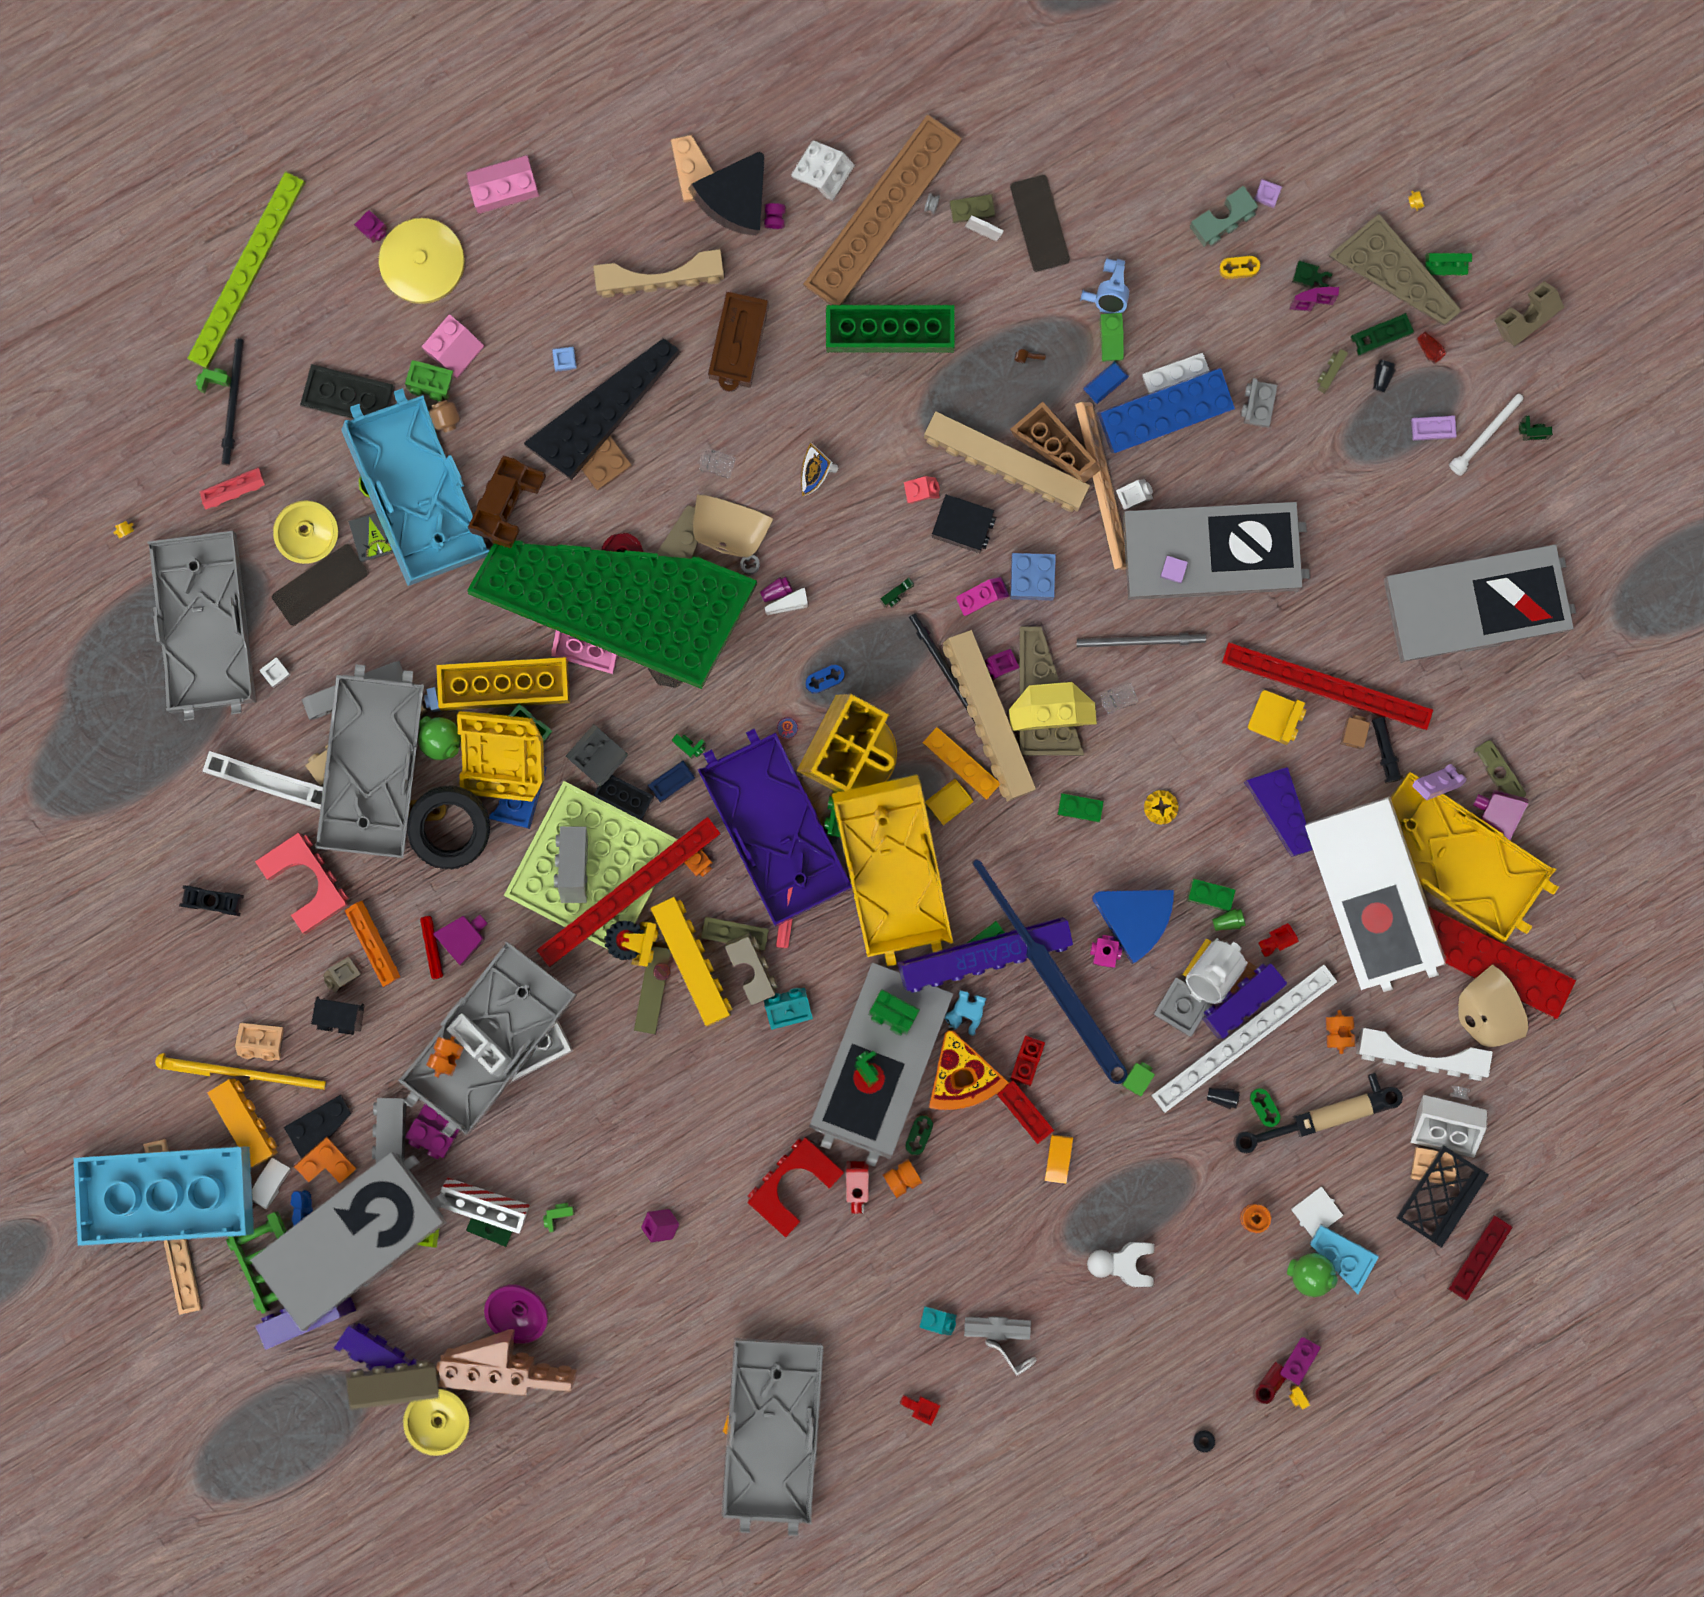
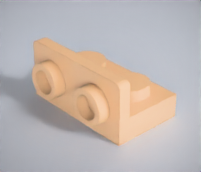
[235,1023,284,1061]

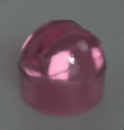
[653,963,671,981]

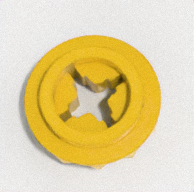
[1144,790,1179,825]

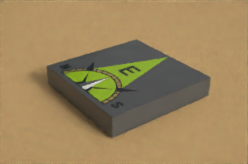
[348,513,393,563]

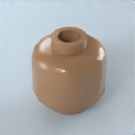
[429,399,460,433]

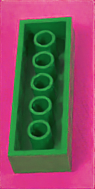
[826,305,955,353]

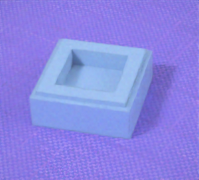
[552,347,577,372]

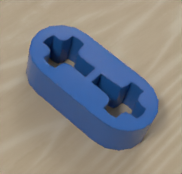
[805,665,844,694]

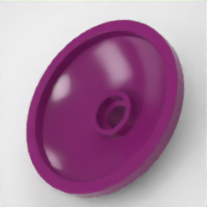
[484,1285,548,1344]

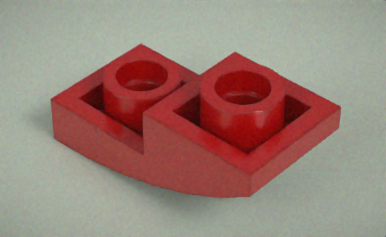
[1010,1036,1045,1086]

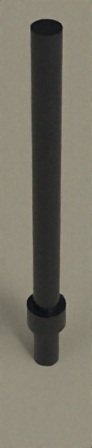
[221,339,244,466]
[908,613,976,725]

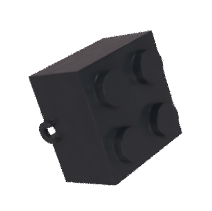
[311,996,365,1035]

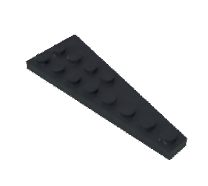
[524,338,681,481]

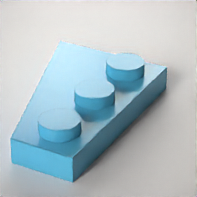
[1310,1224,1379,1294]

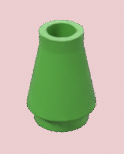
[1212,908,1246,931]

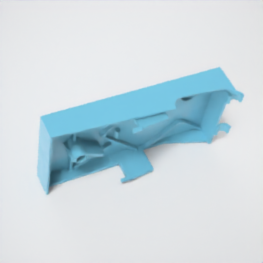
[341,388,490,586]

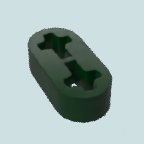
[905,1115,933,1155]

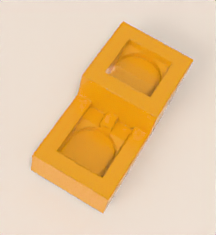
[1045,1134,1073,1184]

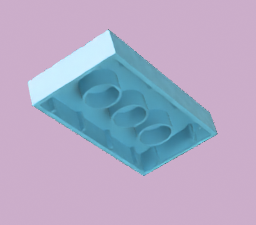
[74,1146,254,1246]

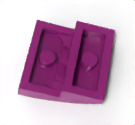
[1290,287,1339,312]

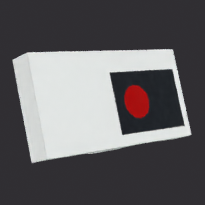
[1305,796,1447,992]

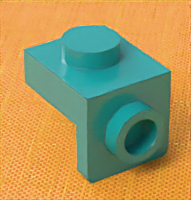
[919,1307,957,1336]

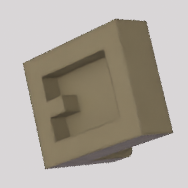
[323,957,361,993]

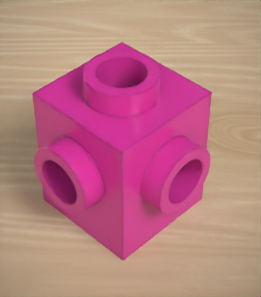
[1090,935,1122,968]

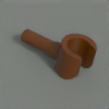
[1014,349,1046,364]

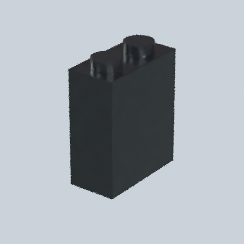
[931,494,997,554]

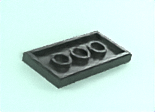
[300,364,394,419]

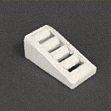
[765,588,808,615]

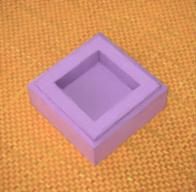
[1254,180,1282,208]
[1160,556,1188,584]

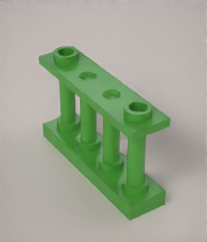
[226,1211,287,1314]

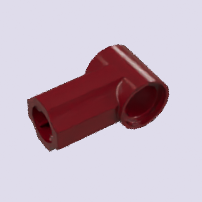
[1253,1362,1287,1404]

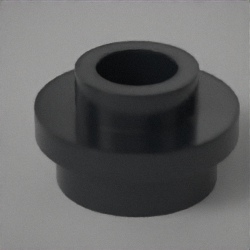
[1193,1430,1215,1453]

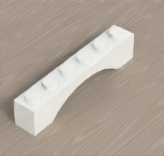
[202,751,323,810]
[1356,1028,1493,1081]

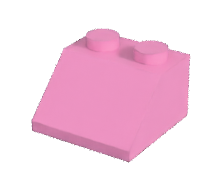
[422,314,485,378]

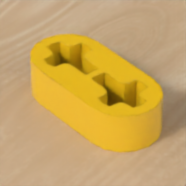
[1219,256,1260,279]

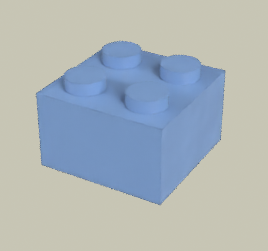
[1010,553,1055,601]

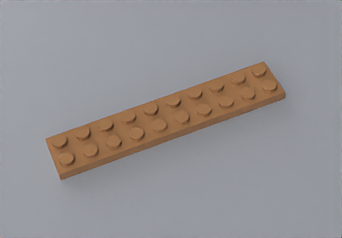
[803,114,962,305]

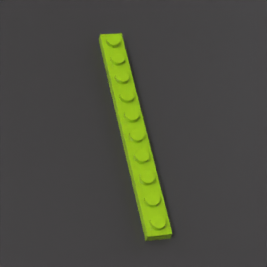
[187,172,305,369]

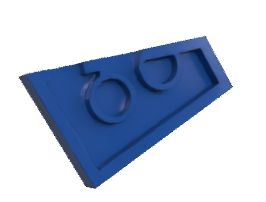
[489,766,547,829]

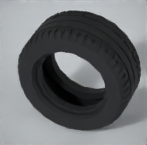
[407,785,490,870]

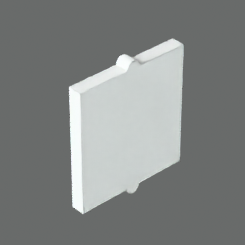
[965,216,1004,241]
[1291,1187,1343,1238]

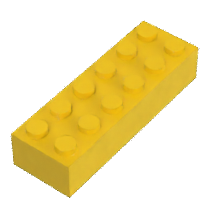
[436,657,570,711]
[651,897,733,1027]

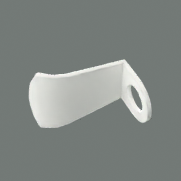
[985,1339,1036,1375]

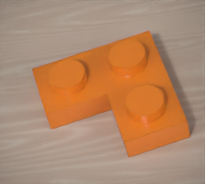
[294,1137,356,1183]

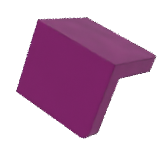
[641,1209,679,1243]

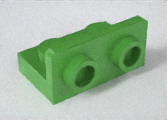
[405,360,454,401]

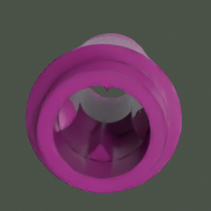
[760,577,793,603]

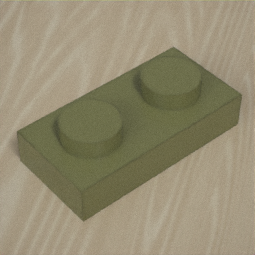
[950,194,995,224]
[1317,349,1348,394]

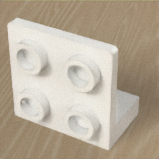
[791,141,855,201]

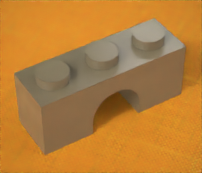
[1494,281,1564,346]
[725,933,778,1005]

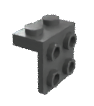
[565,724,628,786]

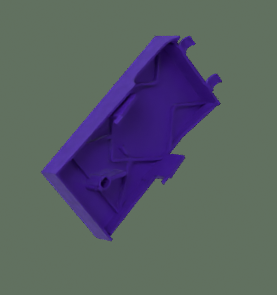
[698,729,852,927]

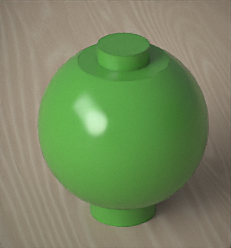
[418,716,461,760]
[1287,1253,1338,1297]

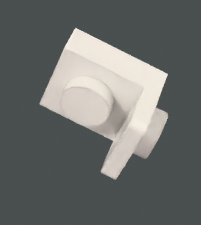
[1116,480,1153,510]

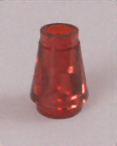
[1416,332,1447,364]

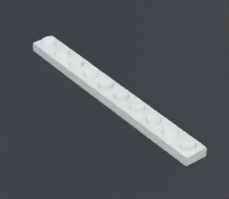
[1151,965,1337,1113]

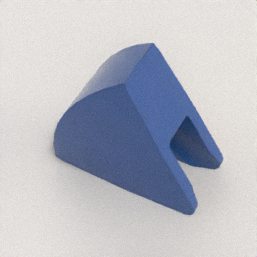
[1092,890,1174,964]

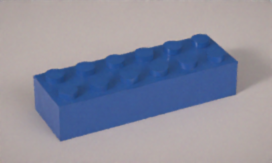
[1097,368,1235,453]

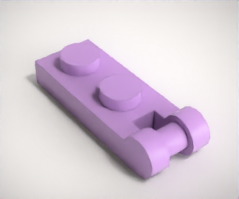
[1412,764,1467,800]

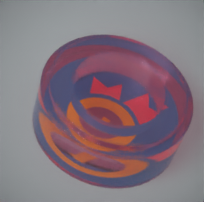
[777,717,798,739]

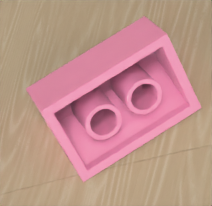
[467,155,539,214]
[551,630,618,674]

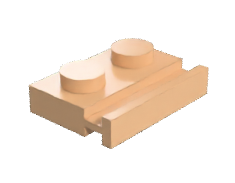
[1410,1147,1459,1186]

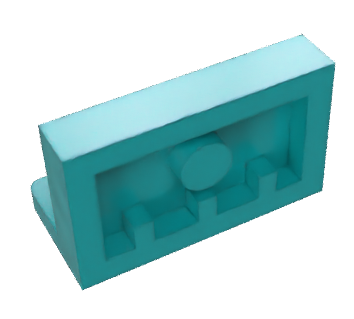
[764,988,813,1030]

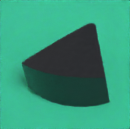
[688,152,764,236]

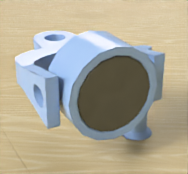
[1080,258,1130,314]

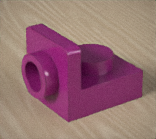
[354,210,388,244]
[984,648,1019,681]

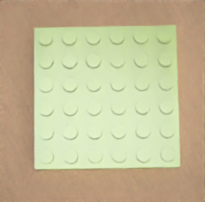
[504,781,678,949]

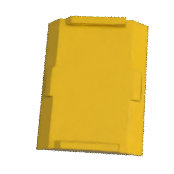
[925,778,973,826]

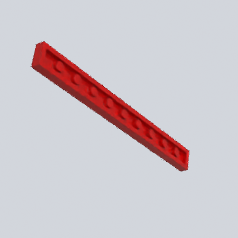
[1221,642,1433,731]
[536,817,721,967]

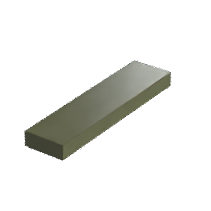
[634,946,671,1035]

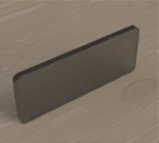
[1010,175,1070,272]
[272,544,368,626]

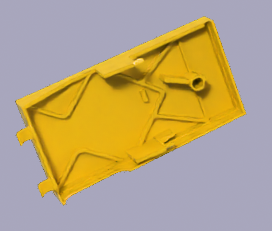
[1390,772,1559,942]
[832,775,953,967]

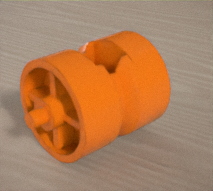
[1326,1010,1355,1054]
[426,1036,464,1078]

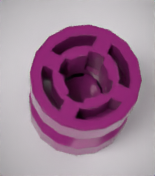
[764,203,786,229]

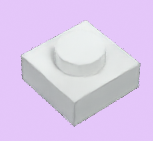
[259,657,290,688]

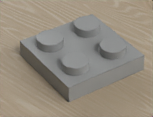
[1153,977,1211,1037]

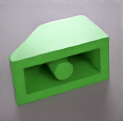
[1099,313,1124,362]

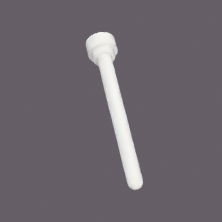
[1449,394,1523,476]

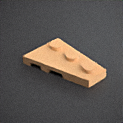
[671,135,714,203]

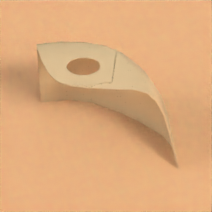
[693,495,773,558]
[1458,965,1528,1047]

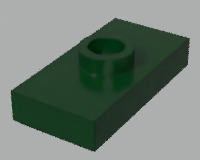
[466,1218,513,1247]

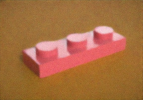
[200,467,265,509]

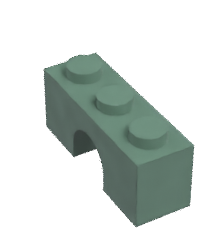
[1190,186,1258,247]

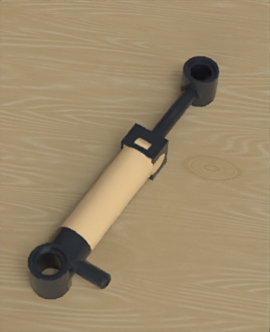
[1233,1073,1403,1154]

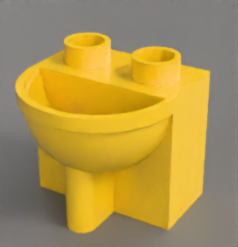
[796,694,897,792]

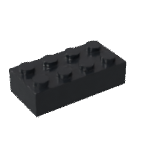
[593,775,654,821]

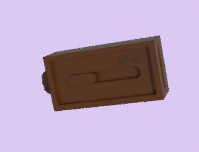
[708,291,769,392]

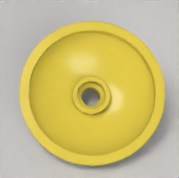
[273,500,338,564]
[403,1389,470,1456]

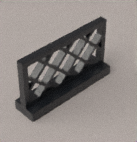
[1396,1145,1489,1248]

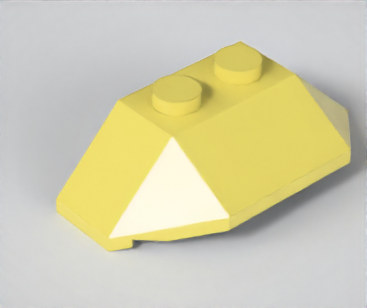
[1009,682,1097,731]

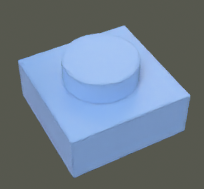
[424,687,441,712]

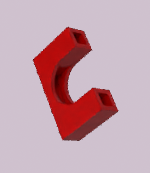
[747,1137,844,1238]

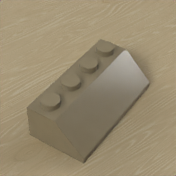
[345,1360,439,1410]

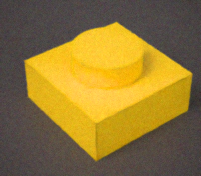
[1289,1384,1310,1410]

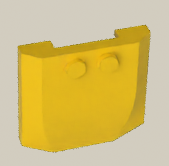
[457,711,544,802]

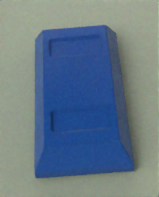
[1083,361,1129,404]

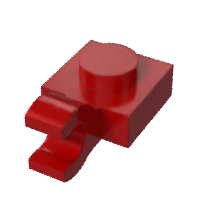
[1258,923,1299,957]
[900,1395,940,1426]

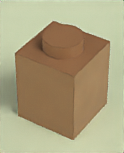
[1340,715,1370,750]

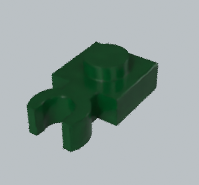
[1292,261,1332,288]
[880,577,914,608]

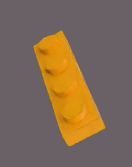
[922,727,1000,800]

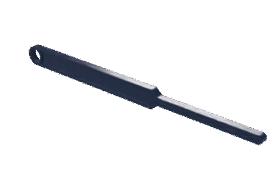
[972,859,1127,1084]

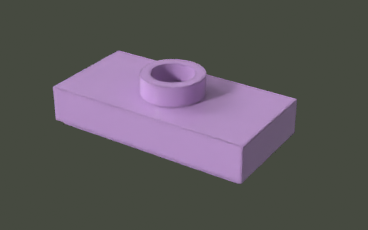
[1411,416,1457,441]

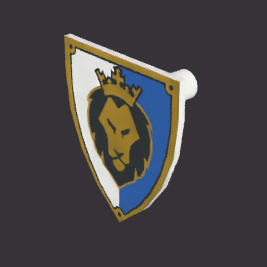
[801,442,838,496]

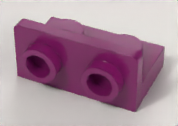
[1280,1337,1321,1386]

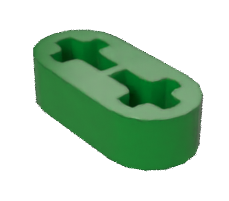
[1249,1089,1280,1127]

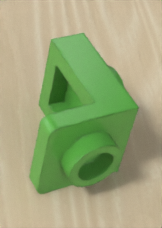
[196,368,231,393]
[543,1203,575,1232]

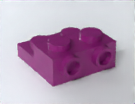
[406,1103,461,1160]

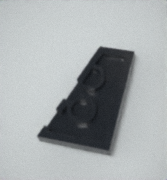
[284,1095,352,1159]

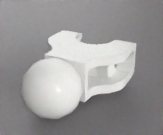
[1087,1242,1154,1287]

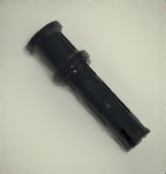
[1372,717,1404,784]

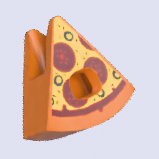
[928,1031,1009,1110]

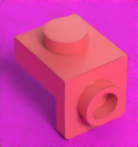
[904,476,940,504]

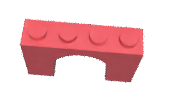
[255,833,349,934]

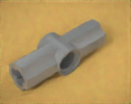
[964,1316,1031,1340]

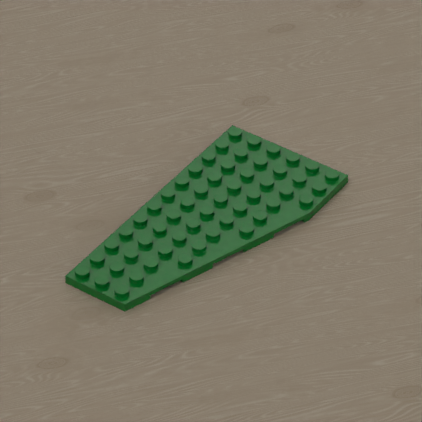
[467,540,757,689]

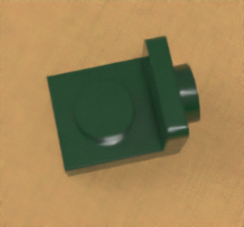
[1519,415,1553,441]

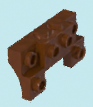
[468,455,546,548]

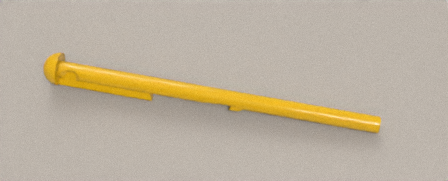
[155,1053,326,1090]

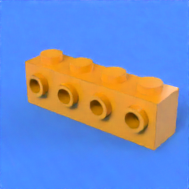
[207,1078,278,1168]

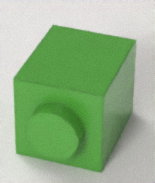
[1122,1062,1155,1097]

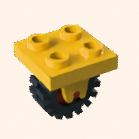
[604,921,658,967]

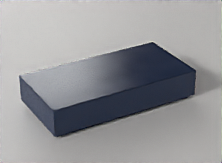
[648,761,696,803]

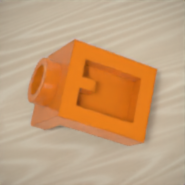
[685,850,713,877]

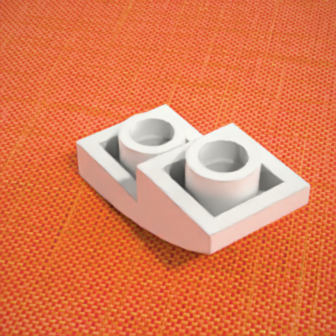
[252,1158,291,1209]

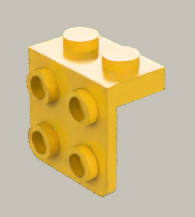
[1248,690,1306,745]

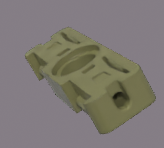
[1474,740,1526,798]

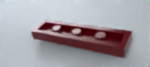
[1447,1215,1513,1301]

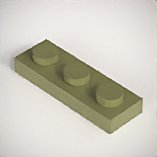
[701,917,769,951]

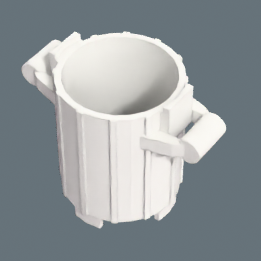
[1186,938,1248,1004]

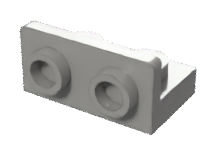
[1241,378,1277,428]

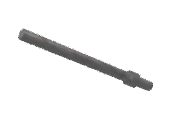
[1077,633,1206,647]

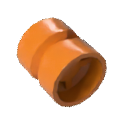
[883,1159,923,1198]
[1240,1204,1271,1233]

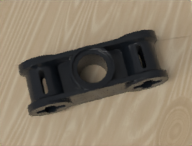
[179,885,244,916]

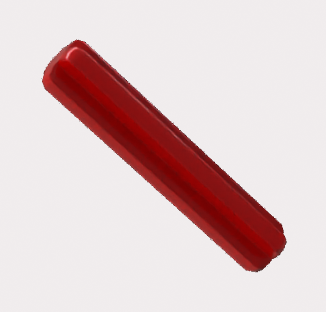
[420,916,443,980]

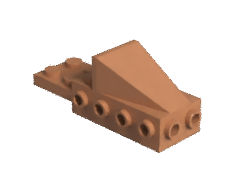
[436,1329,577,1396]

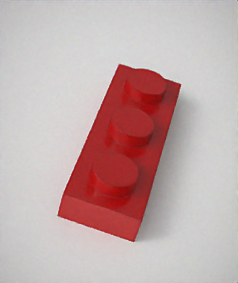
[996,1080,1054,1144]

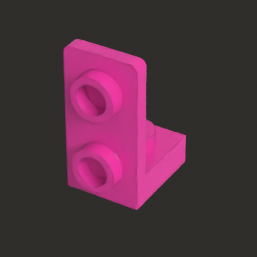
[956,577,1010,616]

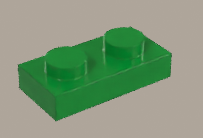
[1057,793,1104,823]

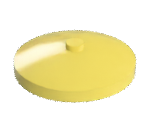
[379,218,465,304]

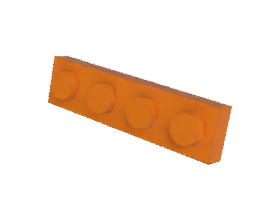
[344,900,401,987]

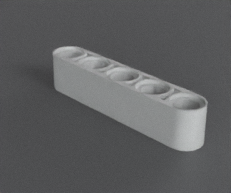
[302,661,403,720]

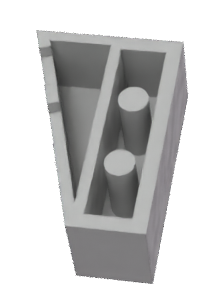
[554,826,588,903]

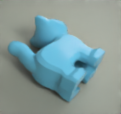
[944,990,986,1036]

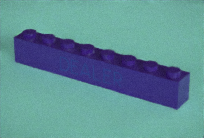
[897,917,1073,992]

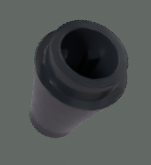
[1373,360,1396,393]
[1207,1088,1240,1110]

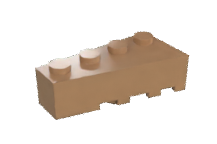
[1010,402,1101,483]

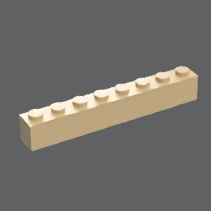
[924,411,1090,512]
[943,630,1036,802]

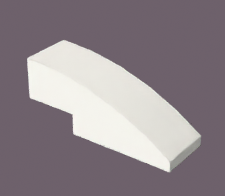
[447,1013,512,1077]

